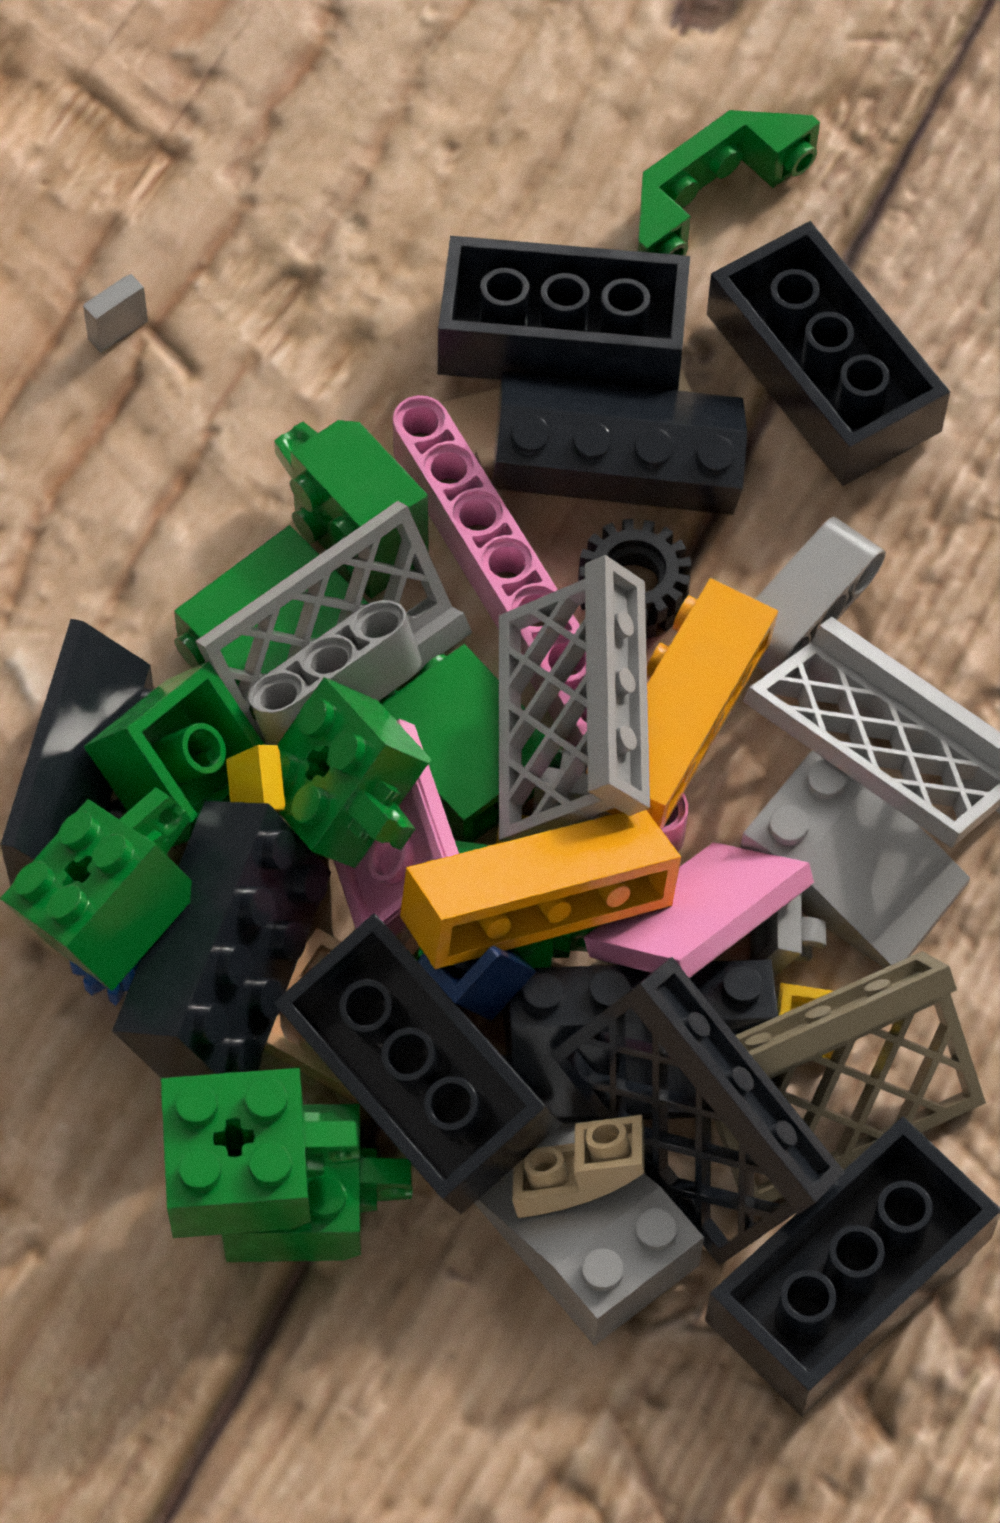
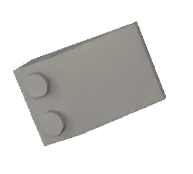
[741,751,970,968]
[475,1122,704,1346]

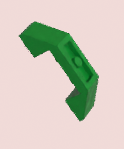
[638,110,820,256]

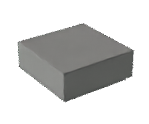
[83,274,148,353]

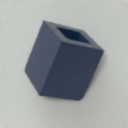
[417,946,536,1021]

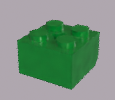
[274,420,429,599]
[84,661,265,847]
[277,677,432,868]
[0,787,192,991]
[161,1068,359,1238]
[222,1104,413,1262]

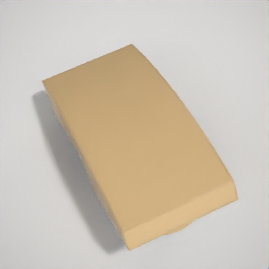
[512,1115,644,1218]

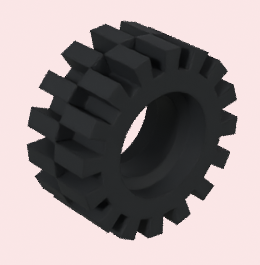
[578,519,691,639]

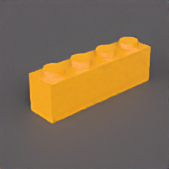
[586,578,779,830]
[400,810,681,969]

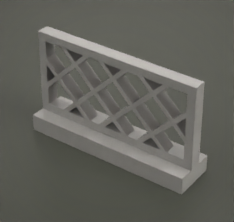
[195,501,472,745]
[499,555,650,842]
[742,617,1000,848]

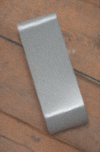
[755,517,886,673]
[249,600,421,745]

